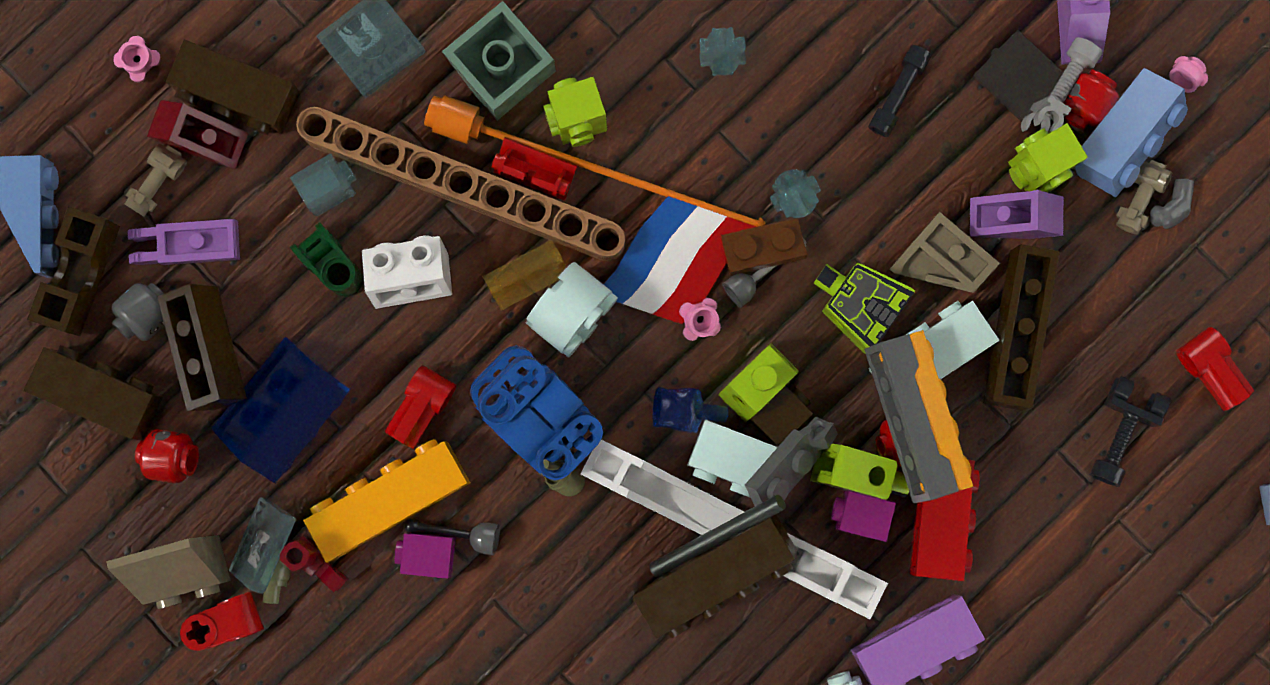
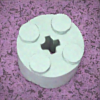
[526,262,618,358]

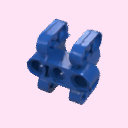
[470,345,603,480]

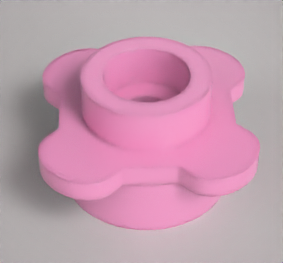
[114,36,161,82]
[679,298,721,341]

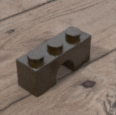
[27,206,120,336]

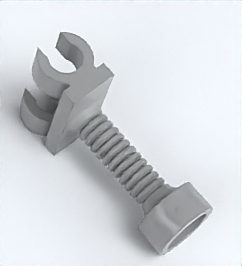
[1021,37,1103,134]

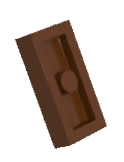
[721,218,807,276]

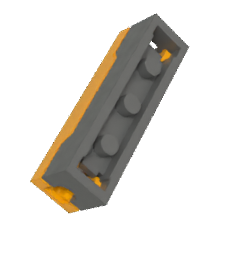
[864,330,973,503]

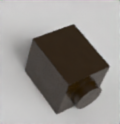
[748,386,813,447]

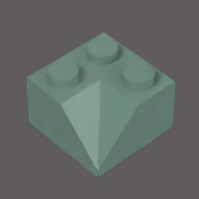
[442,1,556,121]

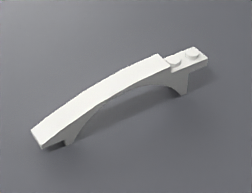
[581,440,888,619]

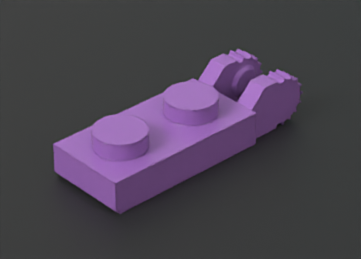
[128,219,240,265]

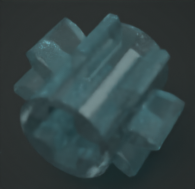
[699,27,746,76]
[770,169,821,218]

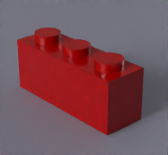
[909,460,980,581]

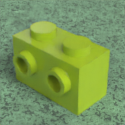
[543,77,607,147]
[1008,123,1088,193]

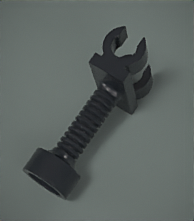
[1089,376,1171,487]

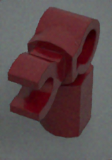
[279,534,349,592]

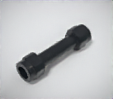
[868,45,932,137]

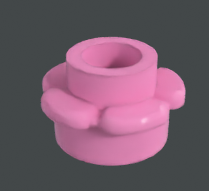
[1169,56,1208,93]

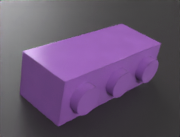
[850,594,985,685]

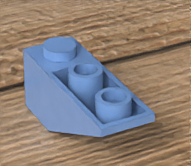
[0,155,59,278]

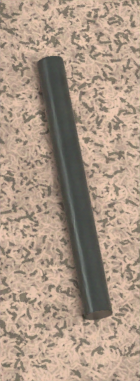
[649,494,786,577]

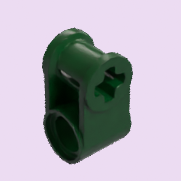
[290,222,363,297]

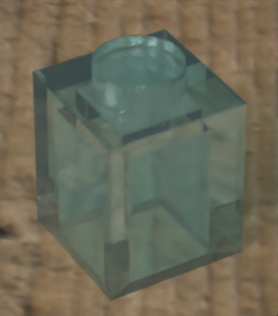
[290,153,357,217]

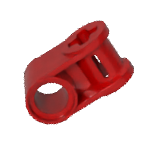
[180,592,264,651]

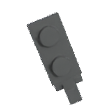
[745,417,838,506]

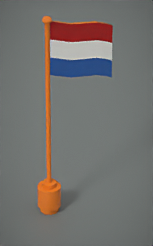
[424,95,765,324]

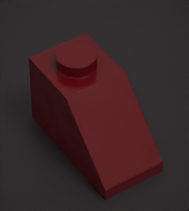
[147,100,248,169]

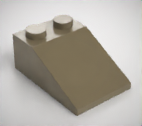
[106,535,231,609]

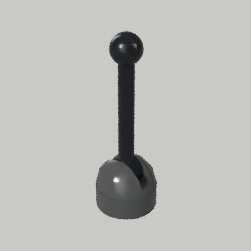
[404,518,500,556]

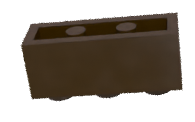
[165,39,300,135]
[157,284,247,411]
[23,345,163,440]

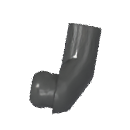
[1150,179,1194,229]

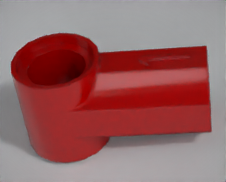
[1176,327,1255,411]
[385,365,457,449]

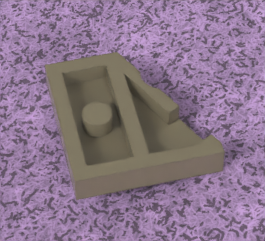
[889,212,1000,293]

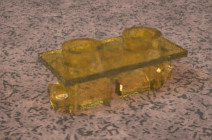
[483,240,567,311]

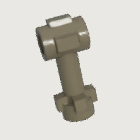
[124,144,187,217]
[1116,160,1172,234]

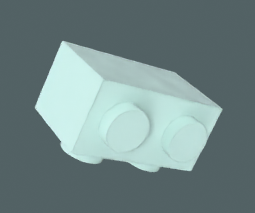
[687,420,777,498]

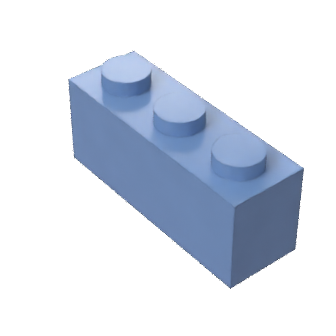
[1075,68,1188,197]

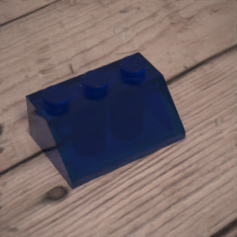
[211,337,350,484]

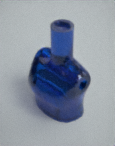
[652,386,728,433]

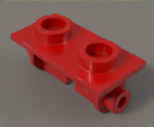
[491,137,578,201]

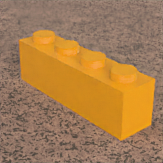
[303,439,471,563]

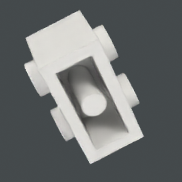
[362,236,452,309]

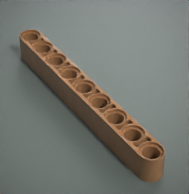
[296,107,625,262]

